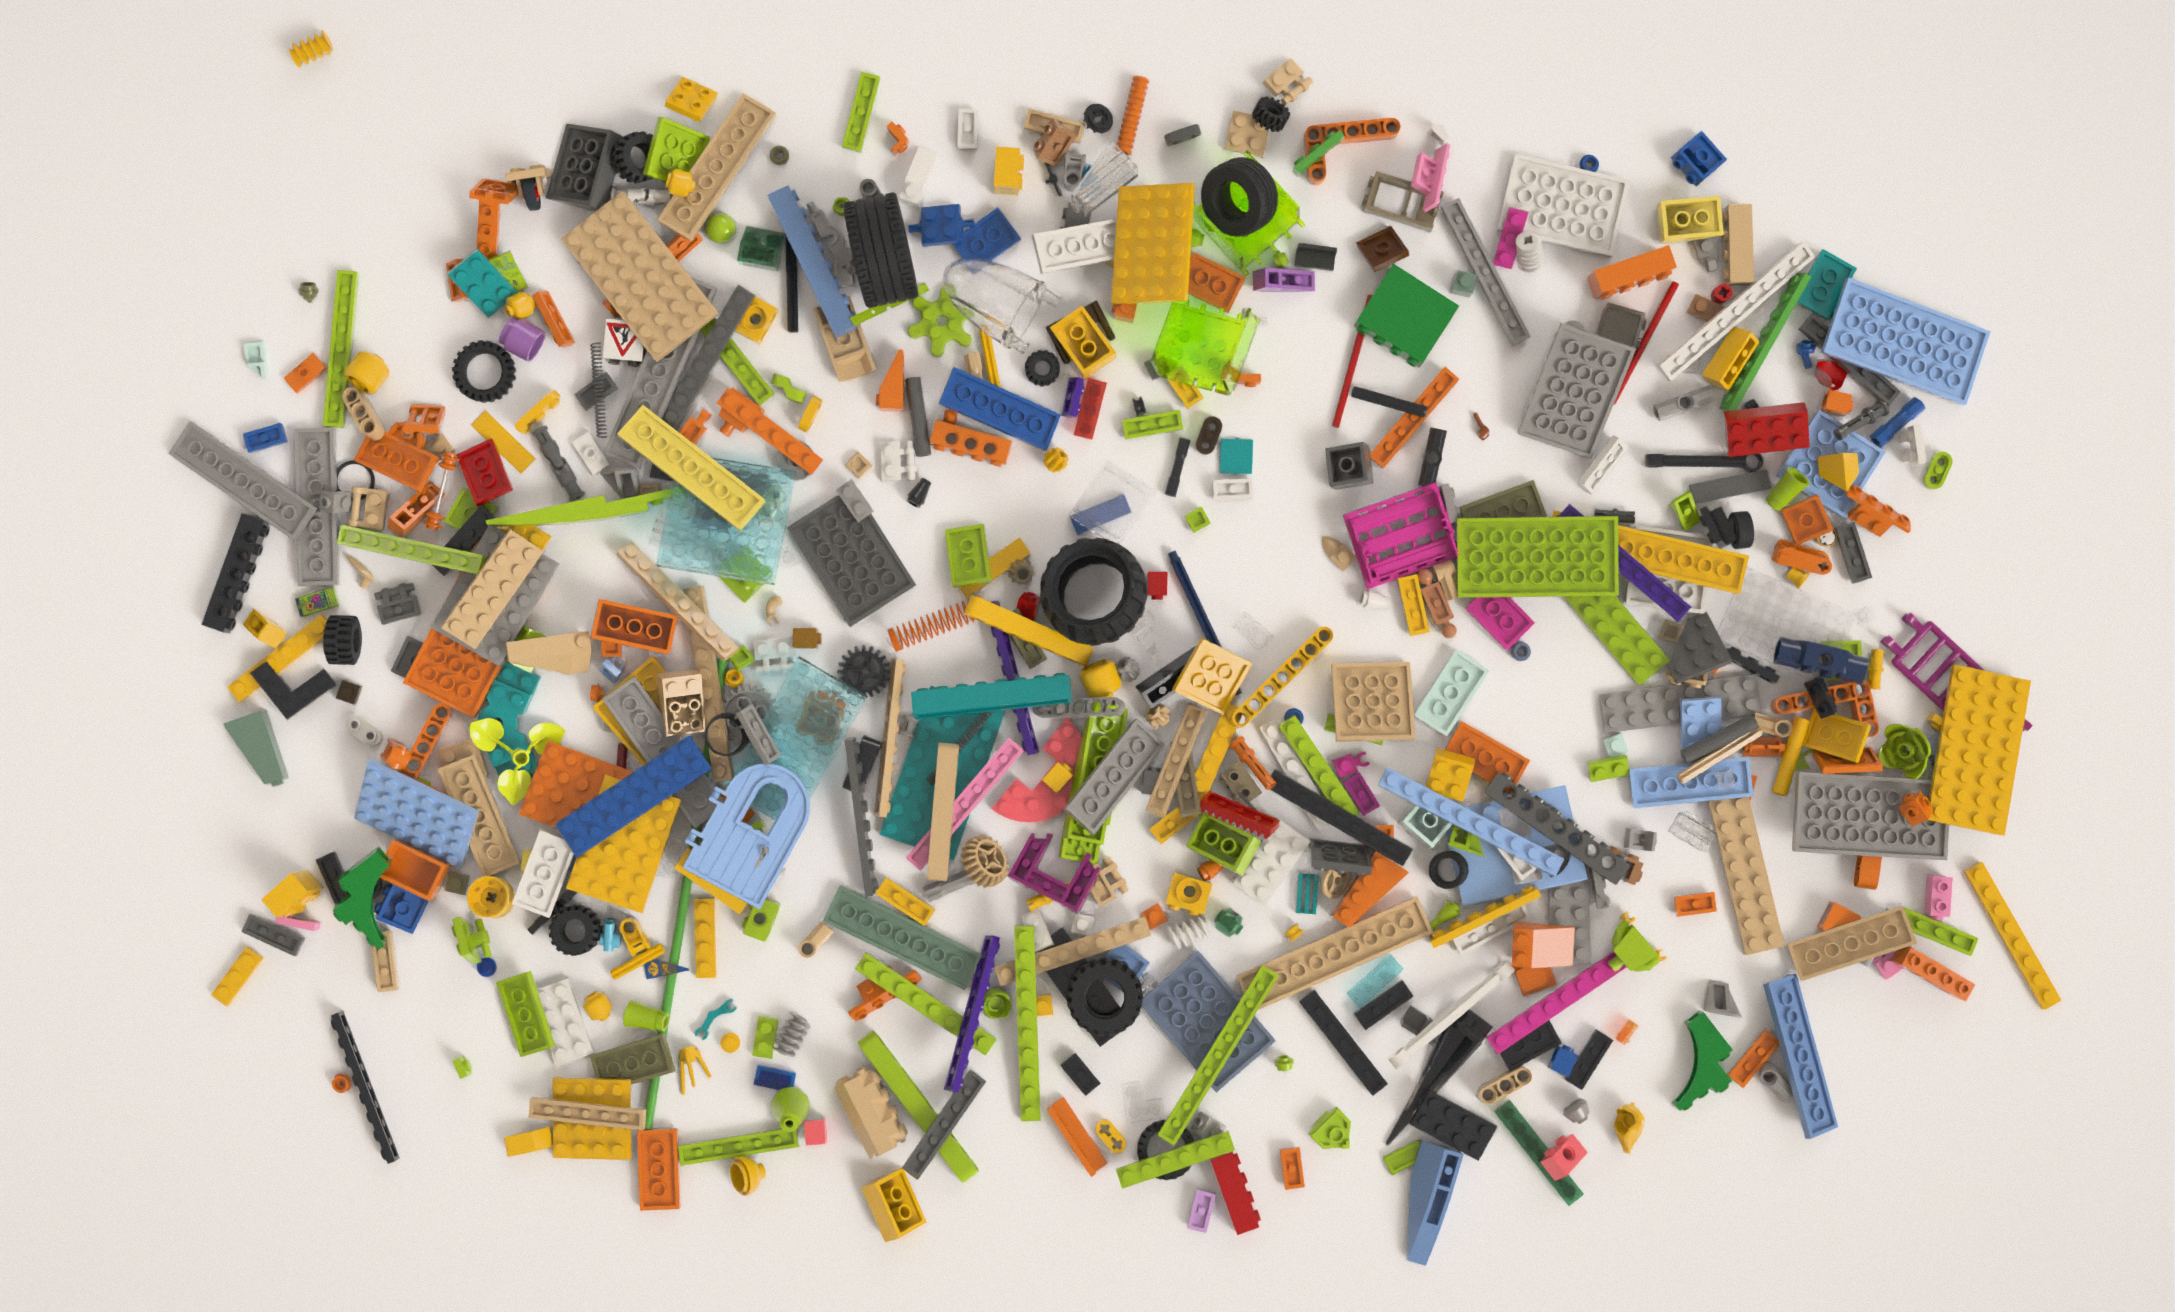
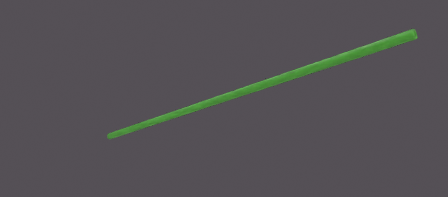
[645,658,728,1129]

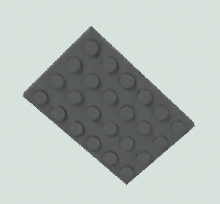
[787,495,916,627]

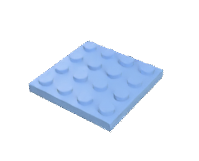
[1776,409,1886,518]

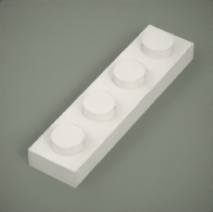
[1453,905,1531,955]

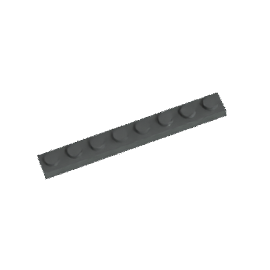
[662,285,756,430]
[845,737,878,897]

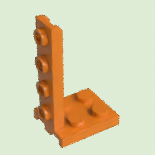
[469,178,519,259]

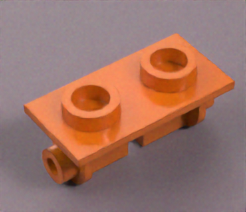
[1742,737,1785,757]

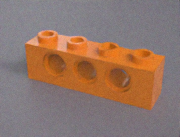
[930,420,1012,467]
[1891,946,1975,1002]

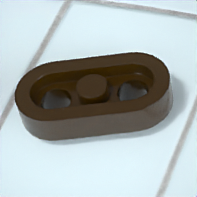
[1195,416,1222,455]

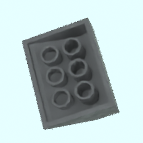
[546,123,622,211]

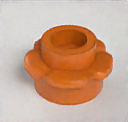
[943,409,958,425]
[590,684,604,703]
[332,1073,351,1093]

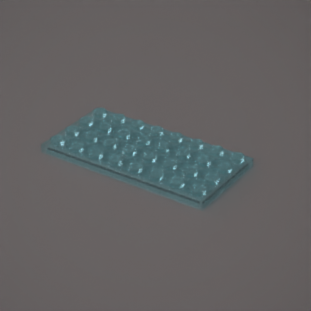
[724,656,868,820]

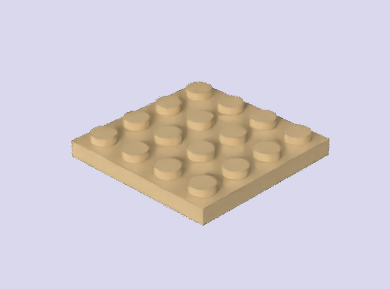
[1331,662,1416,742]

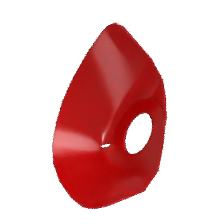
[1815,361,1847,391]

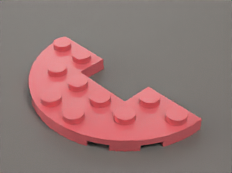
[992,718,1082,822]

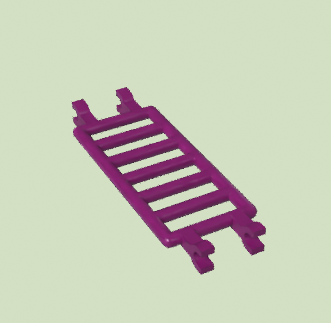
[1880,612,2033,731]

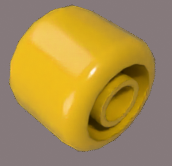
[344,351,390,395]
[1079,658,1122,698]

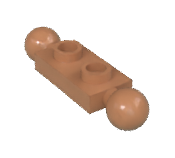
[1417,569,1457,638]

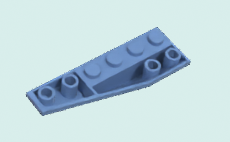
[1406,1139,1464,1266]

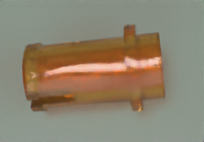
[1615,1019,1639,1045]

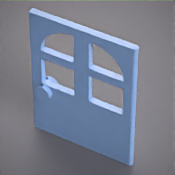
[1446,785,1588,907]

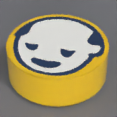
[1815,530,1837,547]

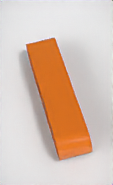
[1853,855,1882,890]

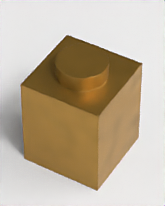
[792,628,822,649]

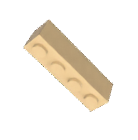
[1722,204,1754,286]

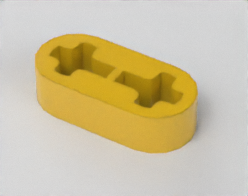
[798,395,823,433]
[1096,1119,1126,1154]

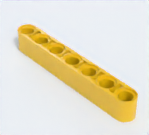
[964,595,1094,667]
[1230,626,1333,728]

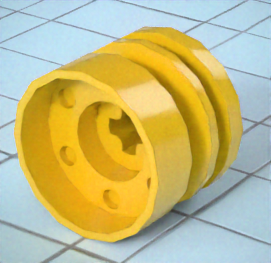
[467,876,515,919]

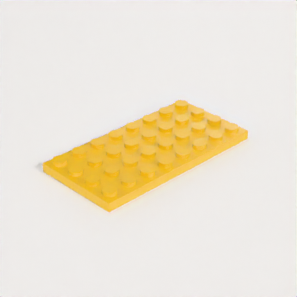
[1928,664,2031,836]

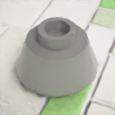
[1563,1098,1589,1124]

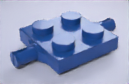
[908,204,975,247]

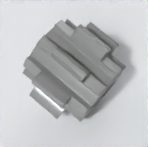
[1115,657,1140,682]

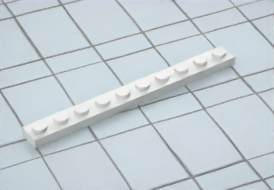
[1657,241,1815,381]

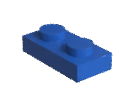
[243,423,288,453]

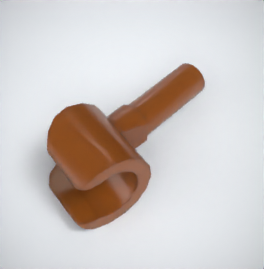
[1473,412,1490,440]

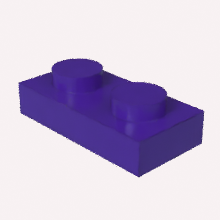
[1061,377,1084,418]

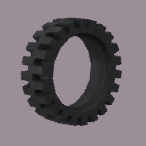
[1137,1120,1195,1180]

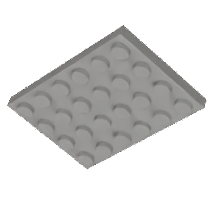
[1517,322,1636,459]
[431,526,560,667]

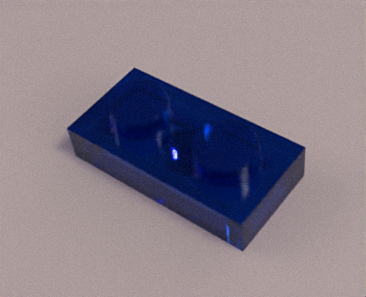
[753,1064,797,1090]

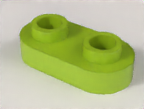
[1923,451,1953,490]

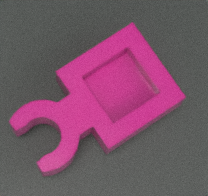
[1332,752,1370,779]

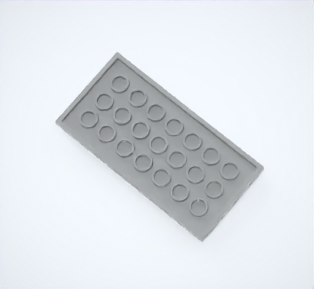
[1792,772,1949,861]

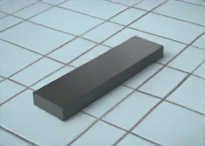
[1689,470,1771,504]

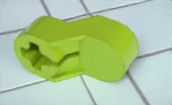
[770,373,806,404]

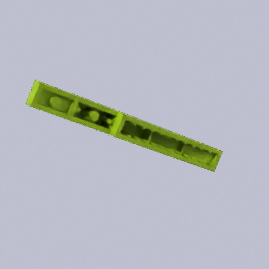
[486,486,686,526]

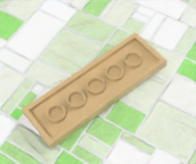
[441,528,544,649]
[437,754,522,877]
[1787,905,1917,981]

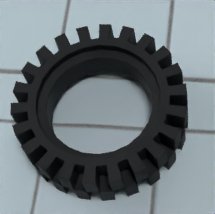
[452,340,516,403]

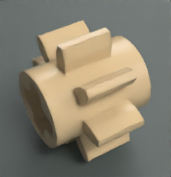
[1146,703,1170,728]

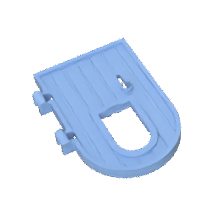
[682,764,810,910]

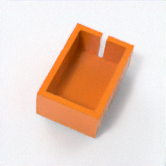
[380,839,451,901]

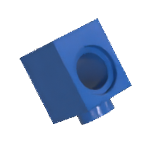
[1547,1044,1578,1077]

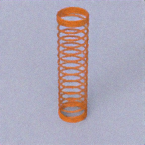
[887,594,981,652]

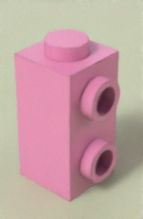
[1924,875,1953,920]

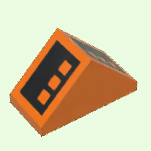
[1817,901,1861,931]

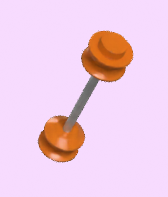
[423,451,460,531]

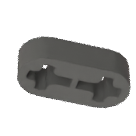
[1163,124,1202,146]

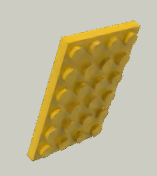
[1111,182,1195,304]
[566,775,682,913]

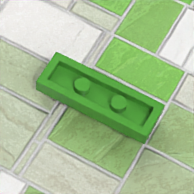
[1292,130,1345,177]

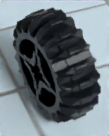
[837,645,891,698]

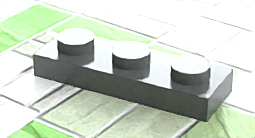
[1834,522,1873,584]
[241,913,305,956]

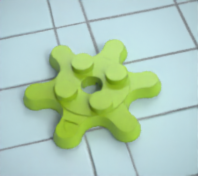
[907,285,977,357]

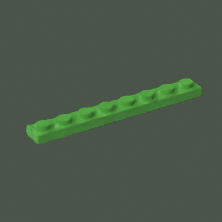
[1719,273,1811,412]

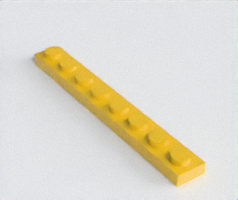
[1963,862,2062,1010]

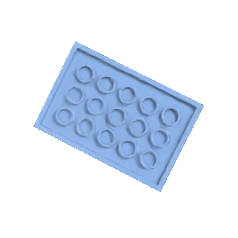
[354,759,479,869]

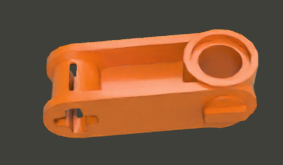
[1771,539,1832,575]
[380,738,412,770]

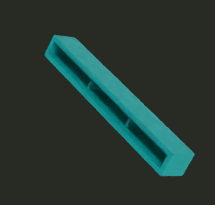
[911,673,1073,720]

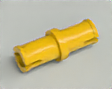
[1867,649,1884,690]

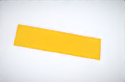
[471,410,536,474]

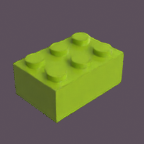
[1186,812,1261,877]

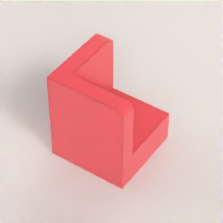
[804,1118,827,1145]

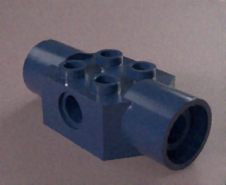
[1773,637,1869,685]

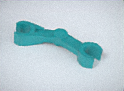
[695,999,737,1040]

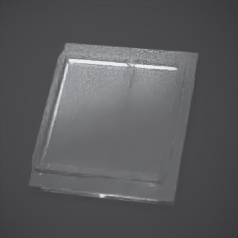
[1069,459,1157,544]

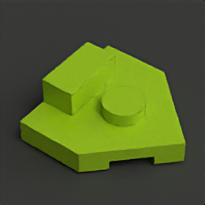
[1308,1106,1351,1149]

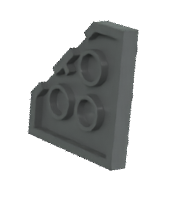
[1668,612,1732,684]

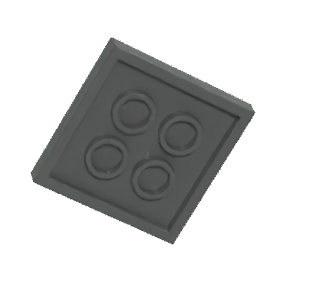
[1308,838,1372,875]

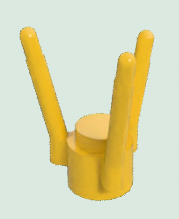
[678,1045,711,1095]

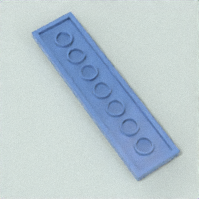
[1763,973,1838,1139]

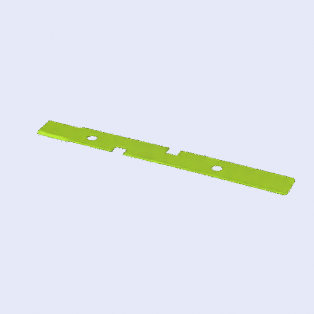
[850,283,930,326]

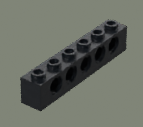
[201,513,270,634]

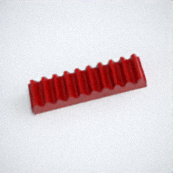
[1200,791,1280,840]

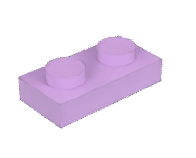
[1187,1188,1216,1233]

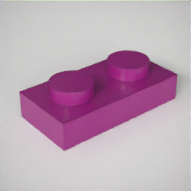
[1342,772,1380,816]

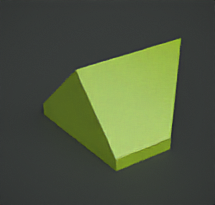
[1447,825,1485,857]

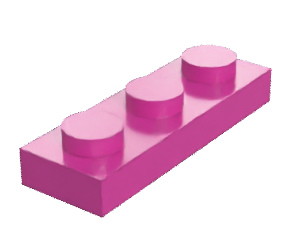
[1493,206,1529,269]

